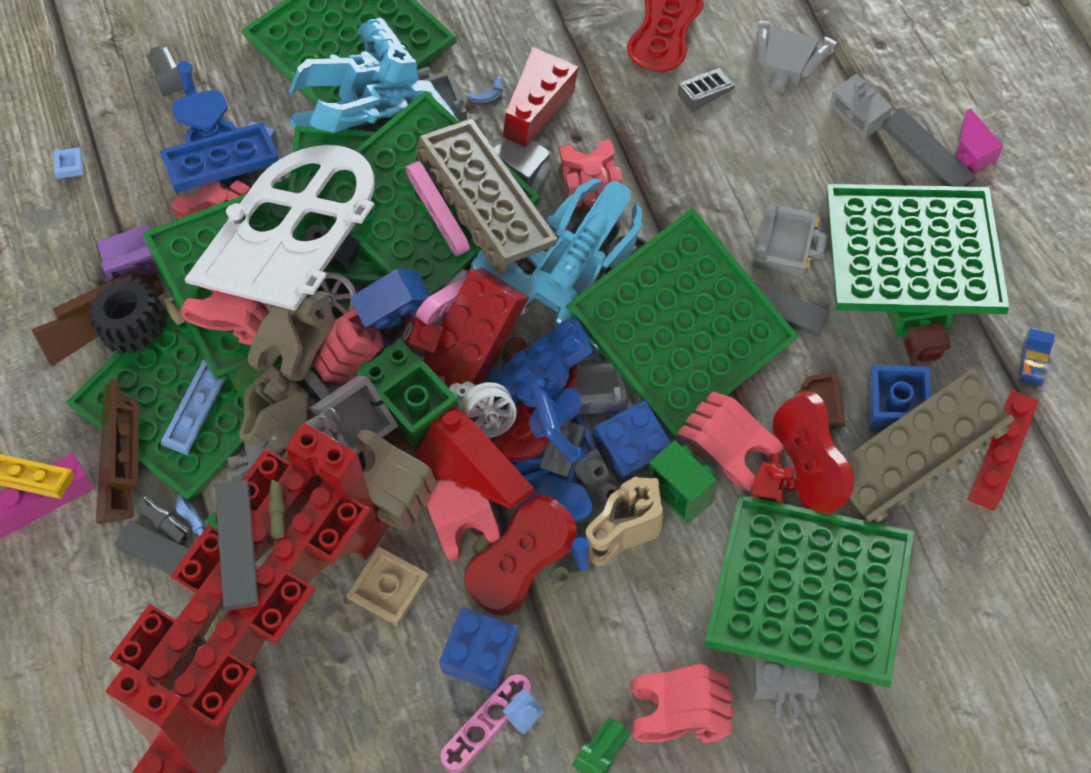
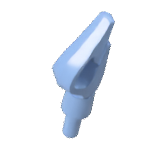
[176,493,206,536]

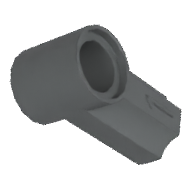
[146,46,183,97]

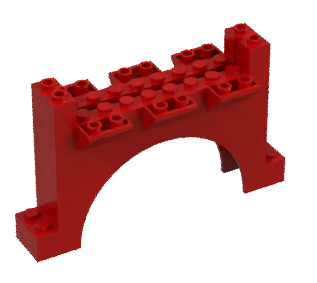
[105,422,390,773]

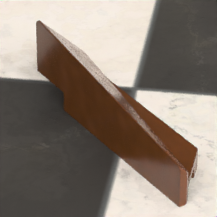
[31,272,164,366]
[96,379,139,524]

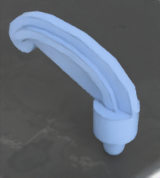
[468,76,504,104]

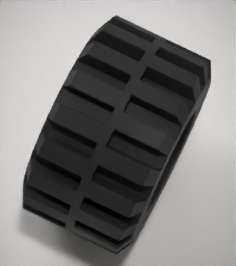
[88,278,167,354]

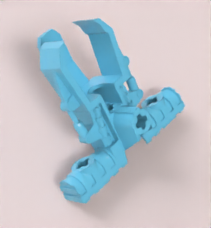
[289,18,459,133]
[470,178,642,360]

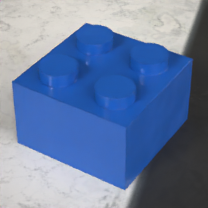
[350,269,430,330]
[867,365,931,432]
[592,400,671,484]
[439,607,520,692]

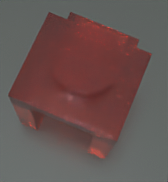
[904,323,950,366]

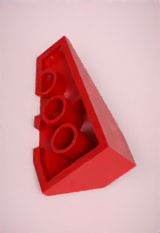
[415,406,534,509]

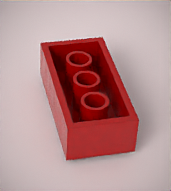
[423,268,529,394]

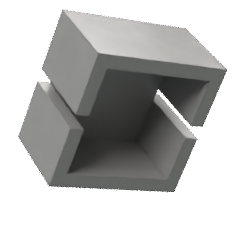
[310,375,398,454]

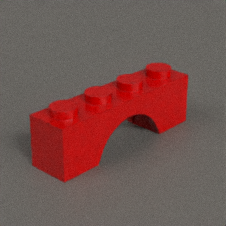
[967,390,1039,511]

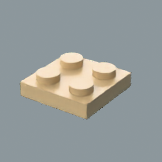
[347,546,430,627]

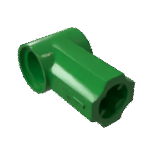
[572,717,630,773]

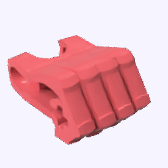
[560,140,623,213]
[170,180,250,219]
[180,287,269,345]
[312,307,384,385]
[678,392,784,491]
[427,477,502,561]
[631,664,734,743]

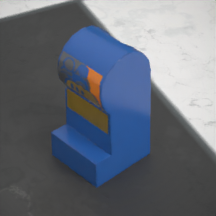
[1018,328,1055,387]

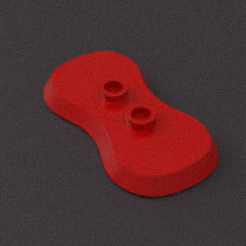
[627,0,704,72]
[492,364,577,461]
[772,391,854,514]
[464,495,577,615]

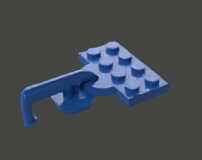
[160,61,279,193]
[486,317,593,463]
[491,415,597,572]

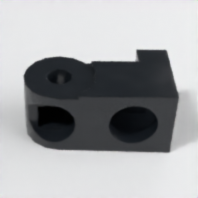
[305,225,361,273]

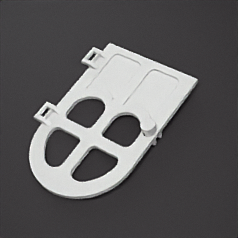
[184,145,375,311]

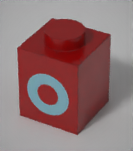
[400,316,443,357]

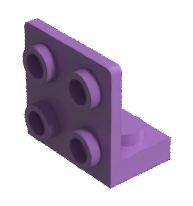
[97,225,159,281]

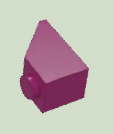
[956,108,1003,174]

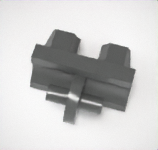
[540,421,586,478]
[573,449,618,509]

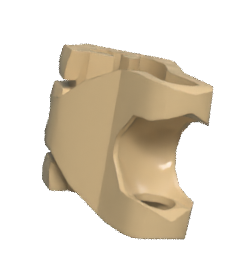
[586,476,664,566]

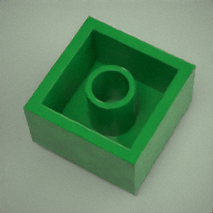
[377,359,459,448]
[648,440,717,524]

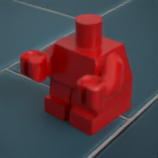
[752,454,797,504]

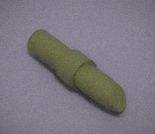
[269,480,285,539]

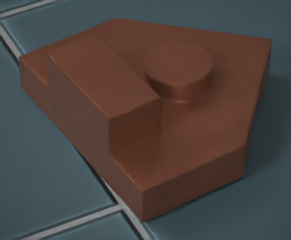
[796,371,846,429]

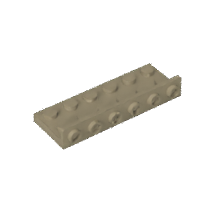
[416,119,557,275]
[845,368,1014,523]

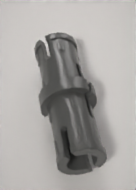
[136,495,192,545]

